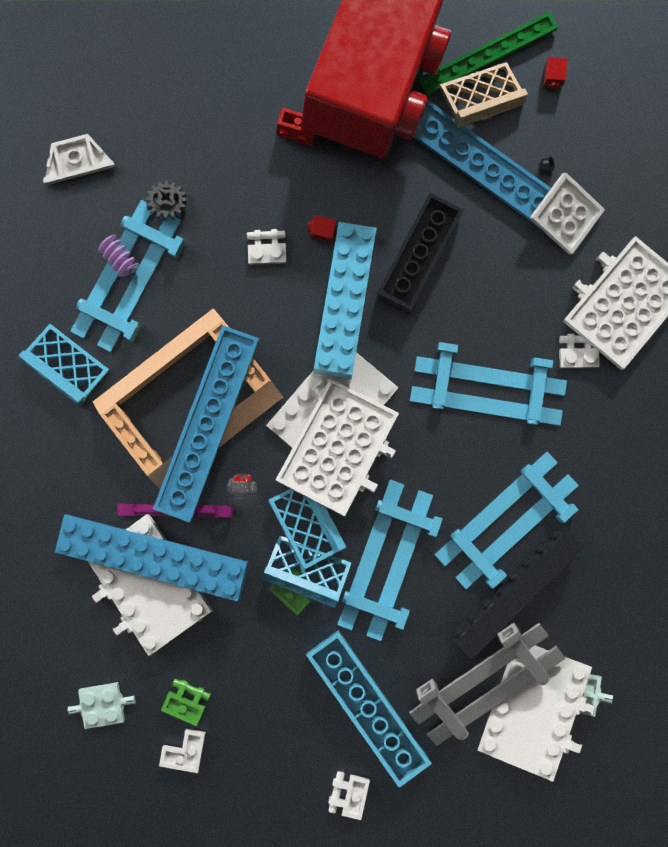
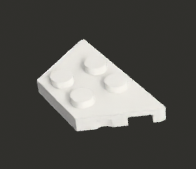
[43,134,115,185]

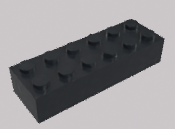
[376,193,464,314]

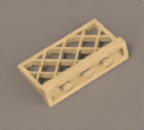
[439,62,528,128]

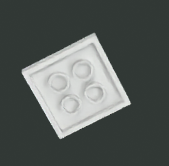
[530,173,605,254]

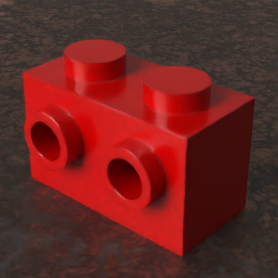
[276,107,315,146]

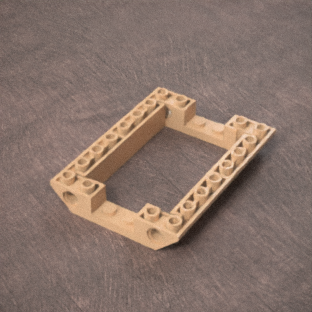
[93,309,284,489]

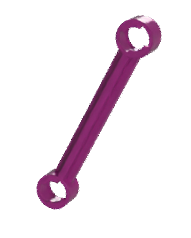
[117,504,233,517]

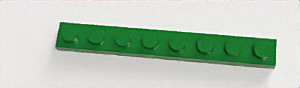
[418,11,558,96]

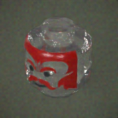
[228,474,258,499]

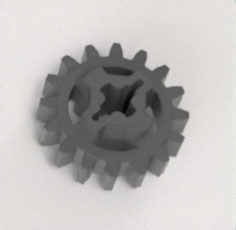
[145,180,187,222]

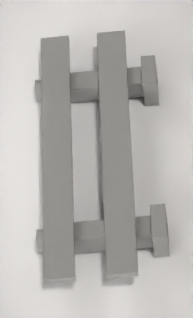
[409,623,566,746]

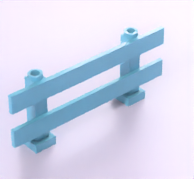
[70,200,186,352]
[410,342,567,426]
[434,452,579,589]
[337,480,443,641]

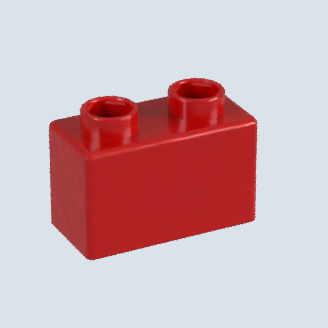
[301,0,452,158]

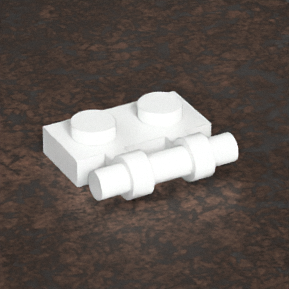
[247,229,286,265]
[559,334,599,368]
[328,771,370,820]

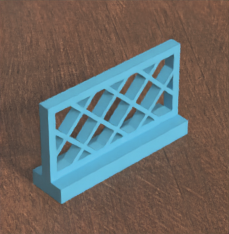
[18,324,109,407]
[268,489,346,570]
[262,536,351,608]

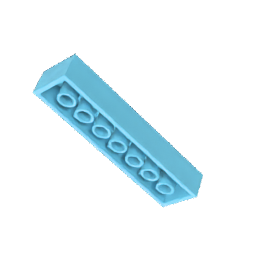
[314,222,376,380]
[306,630,431,788]

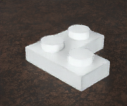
[159,729,206,773]

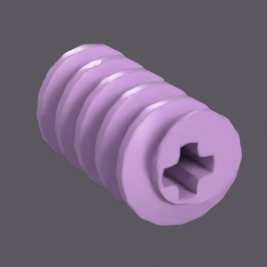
[98,235,140,277]

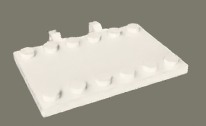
[563,236,668,370]
[266,352,398,448]
[276,378,399,517]
[88,514,213,656]
[477,645,595,781]

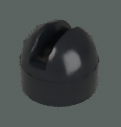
[539,156,555,172]

